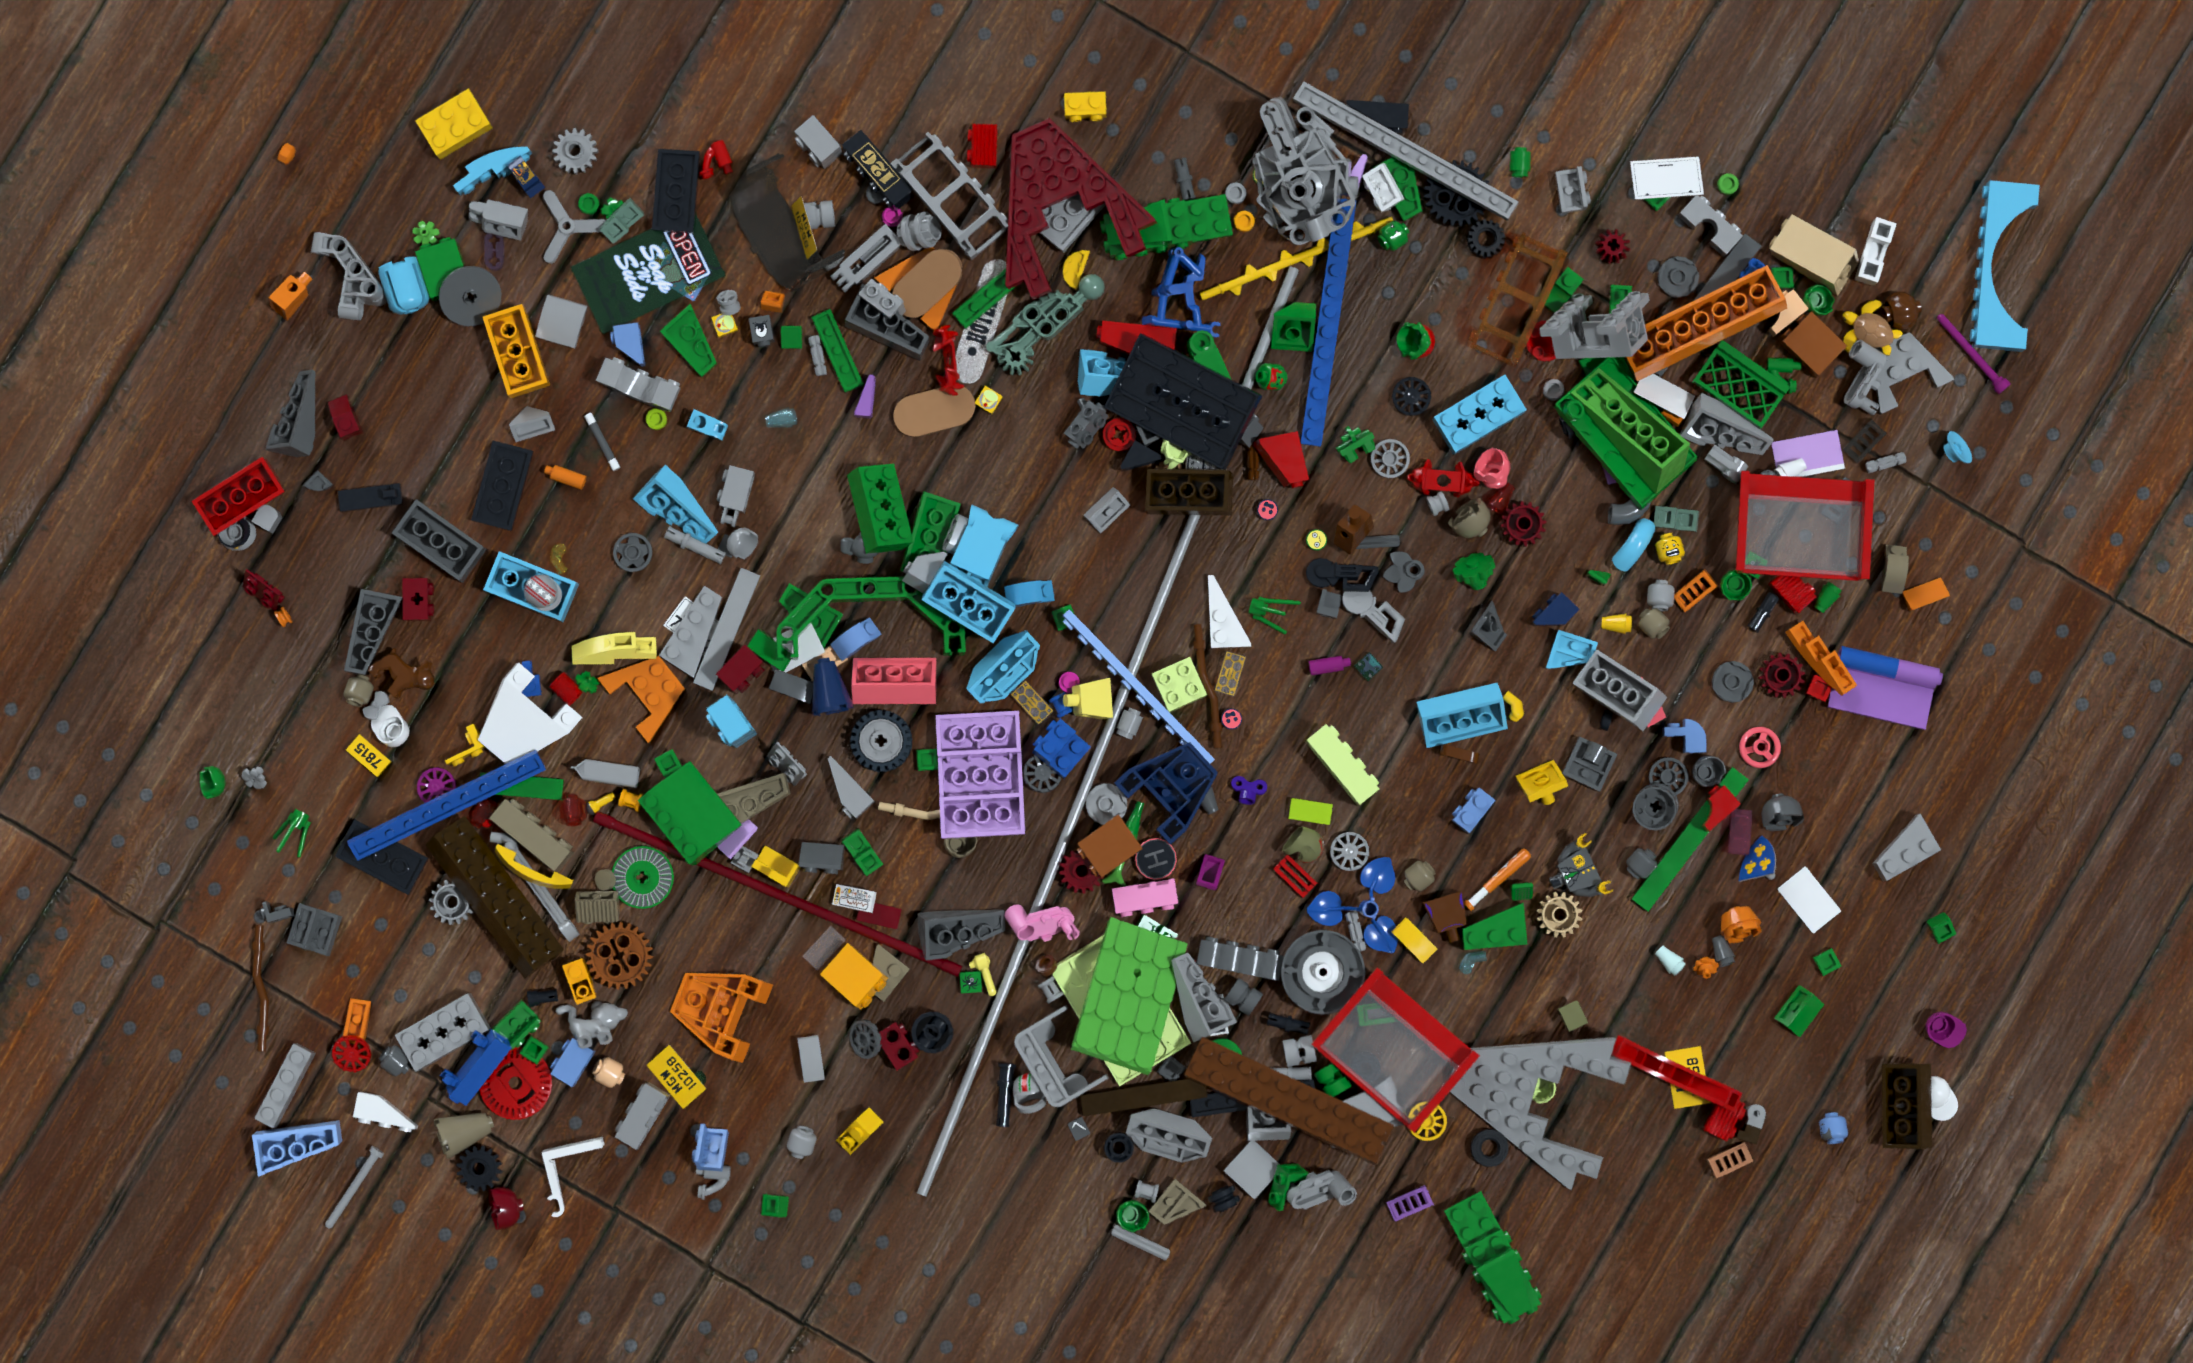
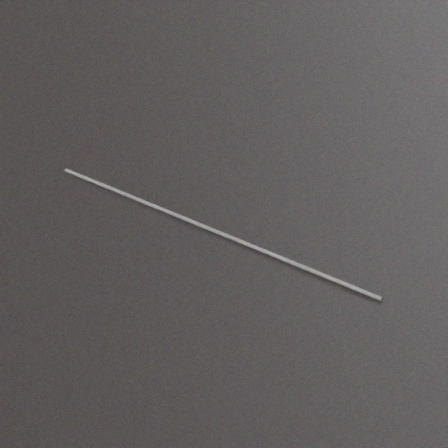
[917,267,1299,1196]

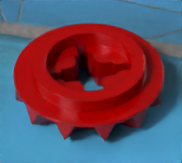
[1103,418,1136,452]

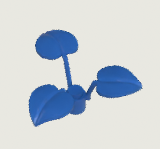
[1307,857,1398,953]

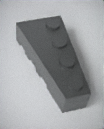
[845,284,929,361]
[344,589,403,676]

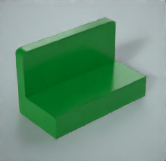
[1774,985,1824,1037]

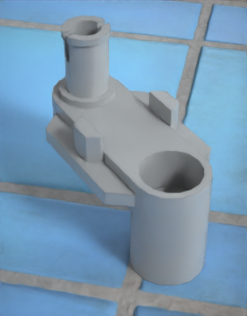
[1844,340,1887,415]
[1287,1170,1357,1209]

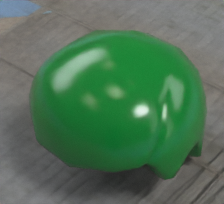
[1803,284,1835,316]
[1720,569,1752,601]
[200,766,226,799]
[1116,1200,1149,1233]

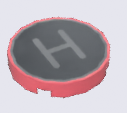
[1135,838,1177,880]

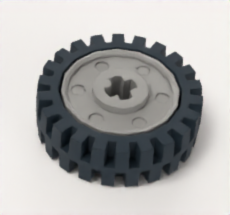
[850,710,912,772]

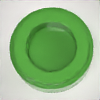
[1717,174,1739,195]

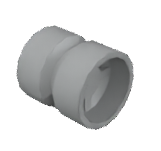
[804,200,835,229]
[1282,1035,1316,1067]

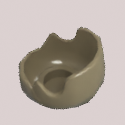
[944,837,978,858]

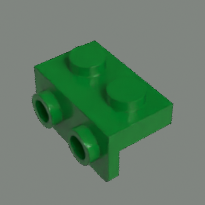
[492,1000,541,1050]

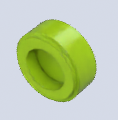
[646,409,667,430]

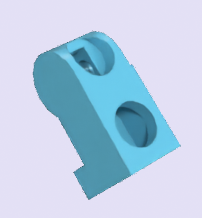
[686,409,729,441]

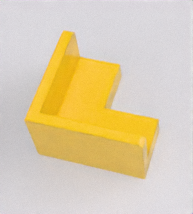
[751,846,801,888]

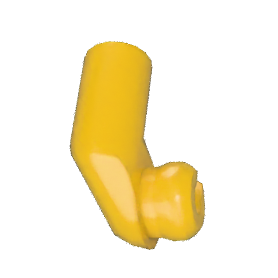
[1503,691,1524,722]

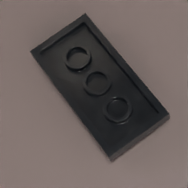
[652,149,700,234]
[471,440,534,531]
[335,819,429,895]

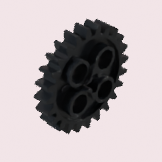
[1423,160,1489,228]

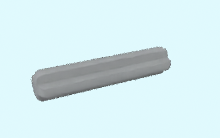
[1111,1225,1170,1260]

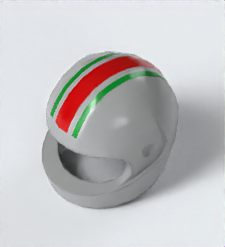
[1013,1073,1047,1114]

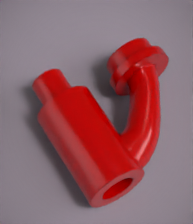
[699,140,733,180]

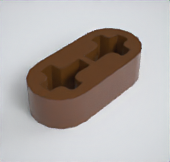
[1439,744,1480,764]

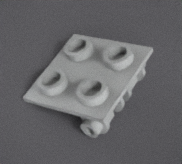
[767,742,807,786]

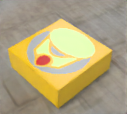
[711,314,738,338]
[975,386,1003,414]

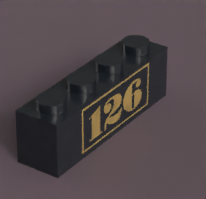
[842,130,915,211]

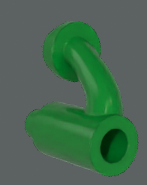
[1766,357,1801,394]

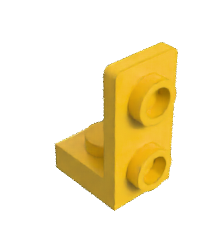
[445,724,486,767]

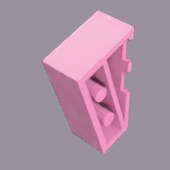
[1112,879,1178,917]

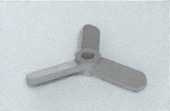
[542,190,606,264]

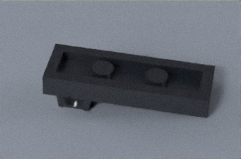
[338,483,403,512]

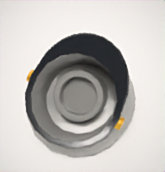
[218,517,256,551]

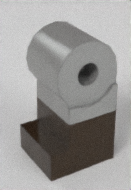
[1734,1104,1766,1145]

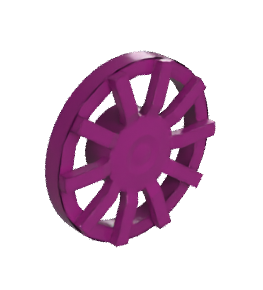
[417,768,456,803]

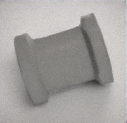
[1038,977,1064,1004]
[1135,1180,1159,1203]

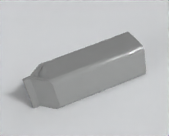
[571,759,640,789]

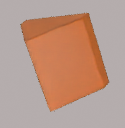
[761,291,785,313]

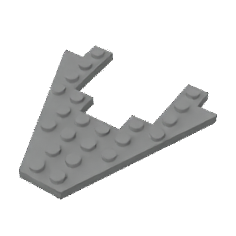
[1450,1038,1631,1190]

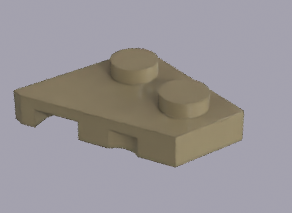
[873,944,910,1002]
[1148,1179,1206,1225]

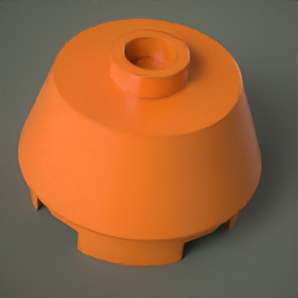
[1721,906,1761,943]

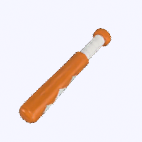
[1464,849,1531,911]

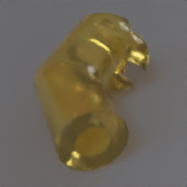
[550,543,568,575]

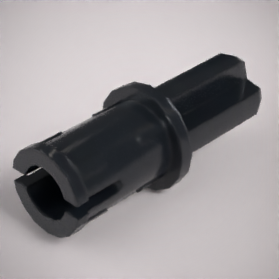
[1747,593,1779,633]

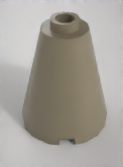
[433,1113,494,1159]

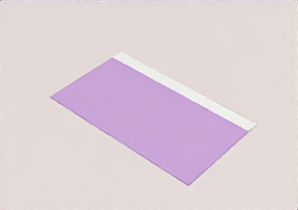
[1772,430,1845,477]

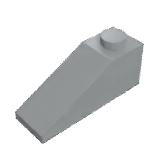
[828,756,875,819]

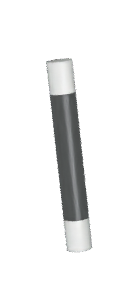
[584,413,620,471]

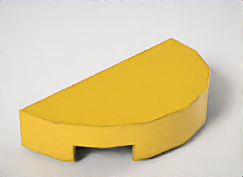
[1063,250,1090,291]

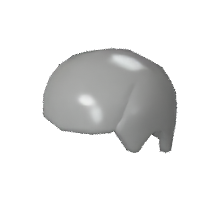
[726,528,758,559]

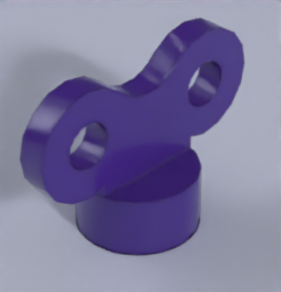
[1231,776,1267,805]

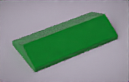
[900,491,961,573]

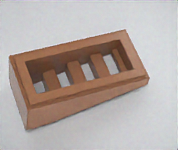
[1706,1142,1753,1179]

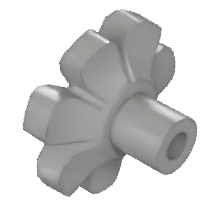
[241,767,267,789]

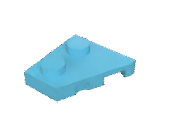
[1546,630,1598,669]

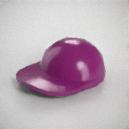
[1926,1011,1967,1048]

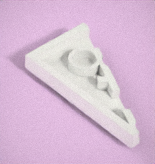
[1208,575,1251,648]

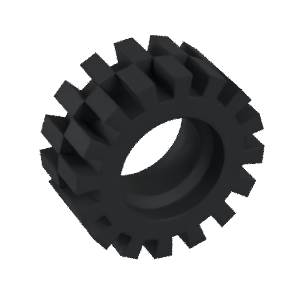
[1467,219,1505,259]

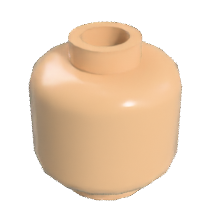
[592,1057,625,1088]

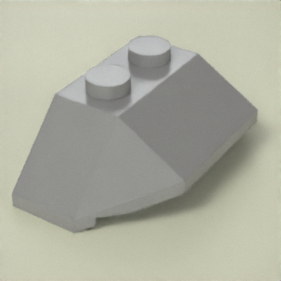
[1126,1109,1212,1163]

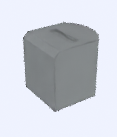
[251,505,282,534]

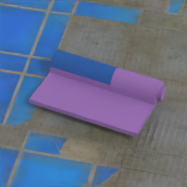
[1827,646,1943,730]

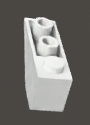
[353,1092,418,1132]

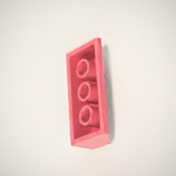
[852,658,936,704]

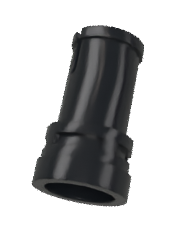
[527,988,559,1008]

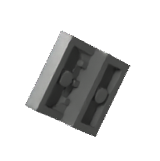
[287,903,342,956]

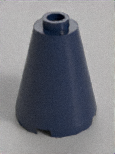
[812,658,854,716]

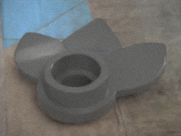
[1383,552,1425,593]

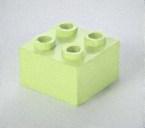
[1152,657,1207,713]

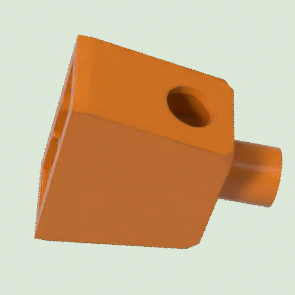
[268,271,313,321]

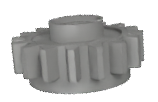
[552,128,599,175]
[429,880,474,925]

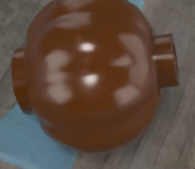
[1881,291,1922,330]

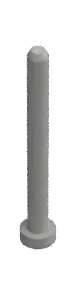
[325,1146,384,1229]

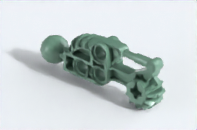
[986,274,1105,376]

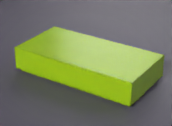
[1288,798,1333,825]

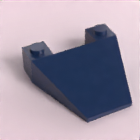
[1114,742,1218,845]

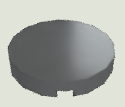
[1657,256,1699,298]
[1711,661,1754,703]

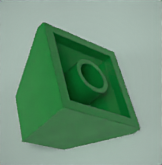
[1271,302,1316,352]

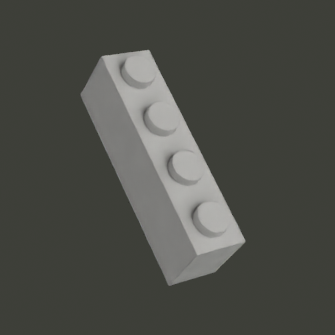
[254,1043,316,1128]

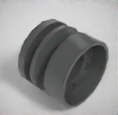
[1633,783,1679,830]

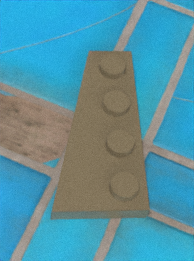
[718,773,791,824]

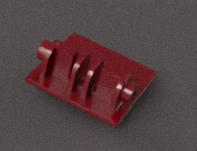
[242,569,285,611]

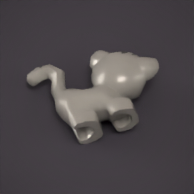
[555,1001,628,1049]

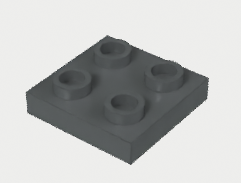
[1562,736,1617,792]

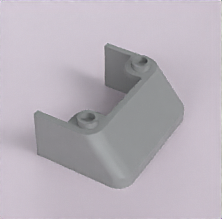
[1014,1005,1109,1107]

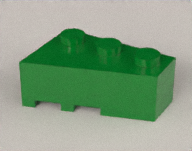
[1461,903,1527,950]

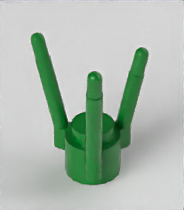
[1249,596,1301,634]
[273,809,311,858]

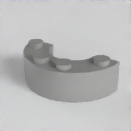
[596,357,681,412]

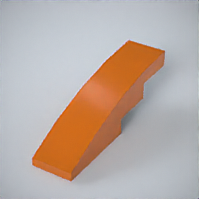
[1785,621,1857,696]

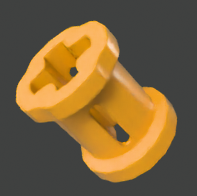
[618,789,644,812]

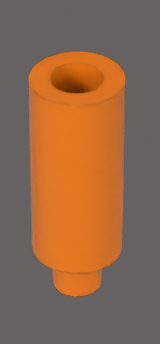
[544,465,587,490]

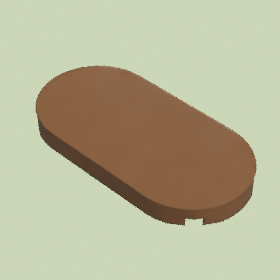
[892,249,962,318]
[894,387,975,437]

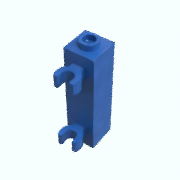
[440,1029,512,1106]

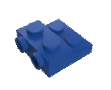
[1032,718,1091,779]

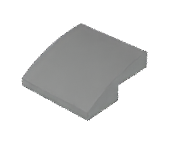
[535,294,588,348]
[1224,1141,1280,1199]

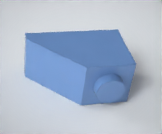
[610,322,645,367]

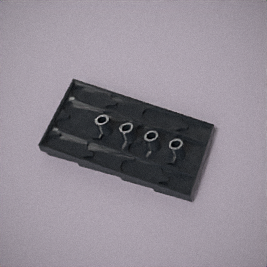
[1104,333,1262,470]

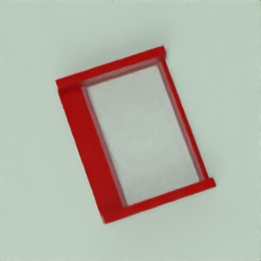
[1736,471,1875,581]
[1312,967,1480,1133]

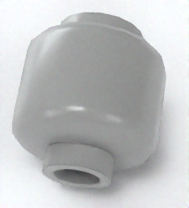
[1647,580,1675,611]
[787,1126,817,1159]

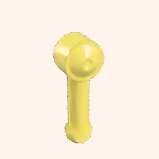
[969,953,997,996]

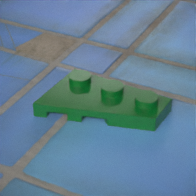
[1373,157,1422,222]
[660,304,717,377]
[779,583,844,648]

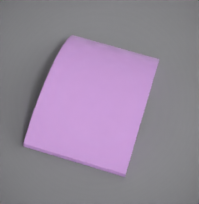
[936,711,1025,839]

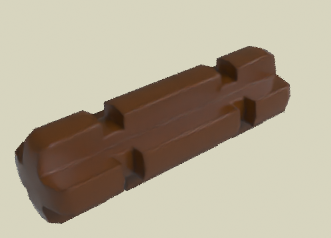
[1247,440,1259,481]

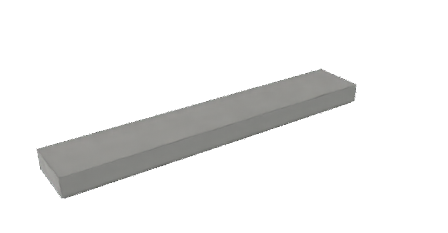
[693,568,760,691]

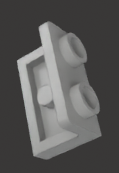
[1555,166,1591,214]
[859,279,906,318]

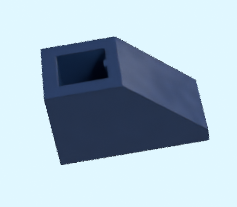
[1531,592,1580,626]

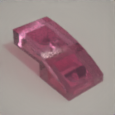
[1728,809,1752,855]

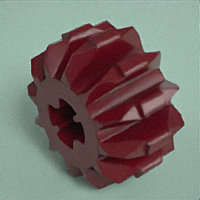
[1595,229,1630,264]

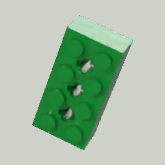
[847,464,913,554]

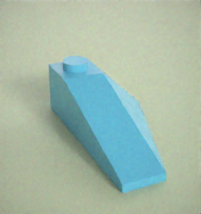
[633,465,718,543]

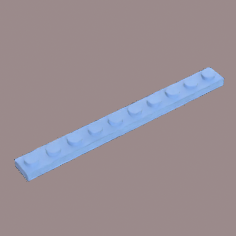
[1062,610,1215,764]

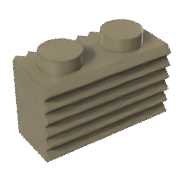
[575,891,620,924]

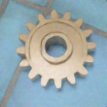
[1536,892,1582,938]

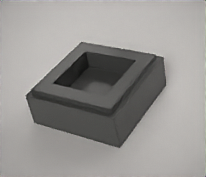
[1157,1056,1186,1082]

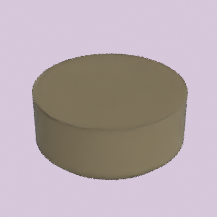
[595,869,616,891]

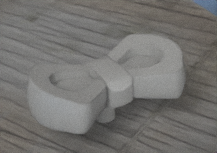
[362,691,390,720]

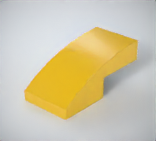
[1391,917,1437,963]

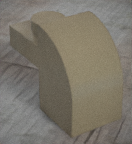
[1881,544,1909,594]

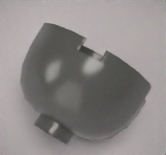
[1761,793,1805,831]

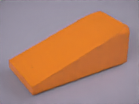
[343,998,371,1045]

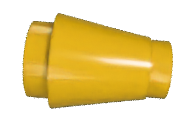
[1602,614,1632,634]

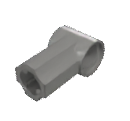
[1295,107,1334,137]
[1704,445,1748,484]

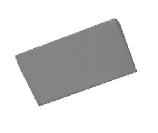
[1084,487,1130,533]

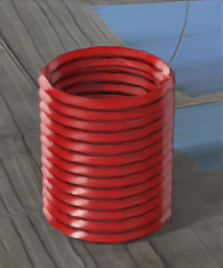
[549,672,583,706]

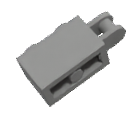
[717,465,755,527]

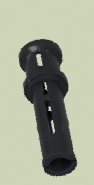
[996,1063,1017,1127]

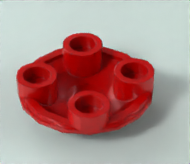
[1526,320,1556,361]

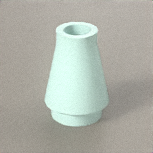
[1655,945,1686,976]

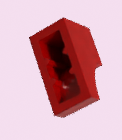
[1702,785,1741,832]

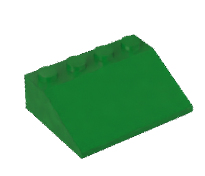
[638,761,742,865]

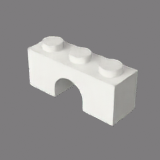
[1854,217,1897,286]

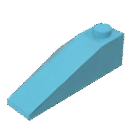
[1078,349,1126,396]

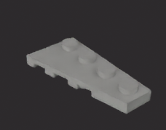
[659,586,722,678]

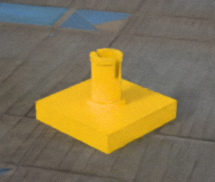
[1516,760,1568,805]

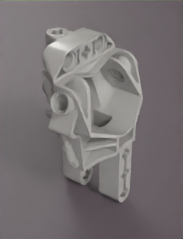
[1253,97,1359,245]

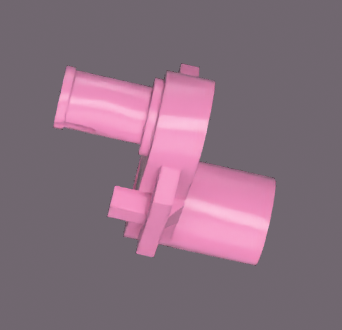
[1005,905,1080,942]

